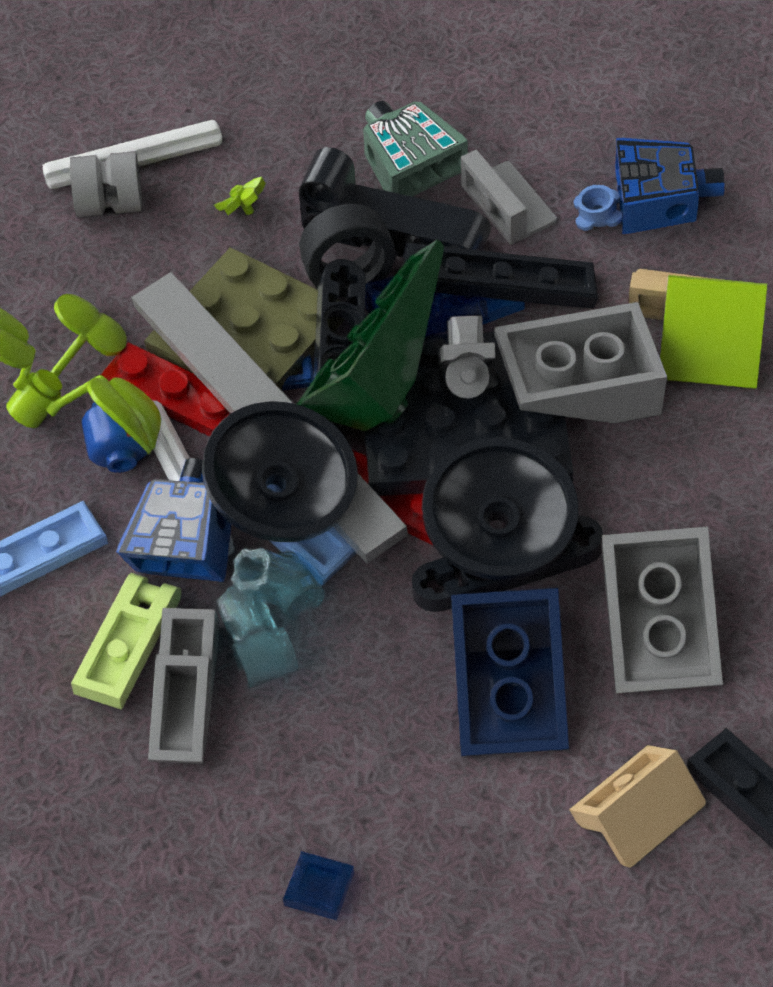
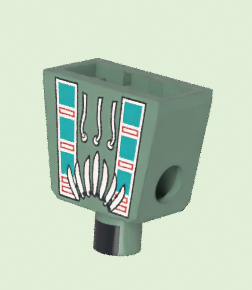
[363,101,468,197]

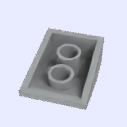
[494,302,667,423]
[601,527,723,694]

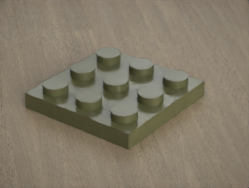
[144,247,345,391]

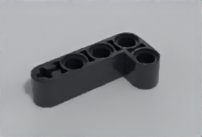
[299,147,491,257]

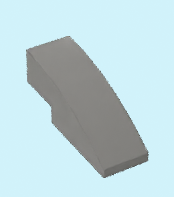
[148,608,220,764]

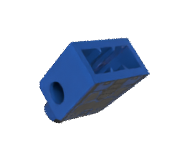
[615,138,724,234]
[116,458,232,582]

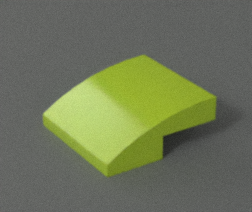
[660,275,767,389]

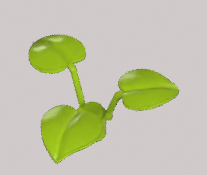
[0,294,161,455]

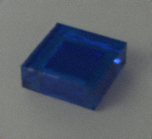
[283,851,355,920]

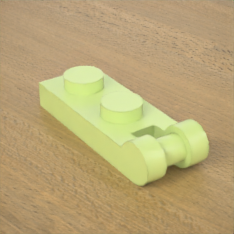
[71,573,181,710]

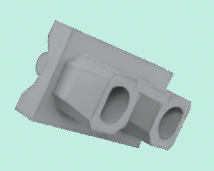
[438,316,495,399]

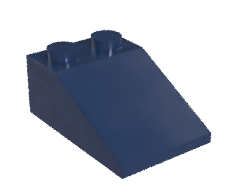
[451,588,569,756]

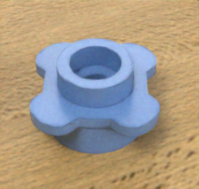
[574,185,622,231]

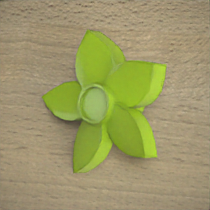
[214,176,266,216]

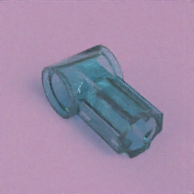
[231,547,325,621]
[216,582,298,689]

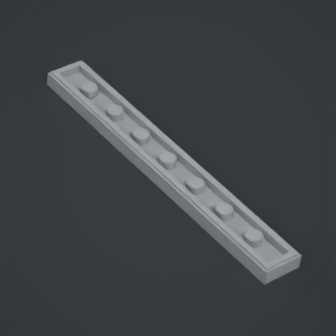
[131,272,408,564]

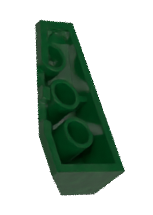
[297,239,445,431]

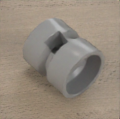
[70,151,142,218]

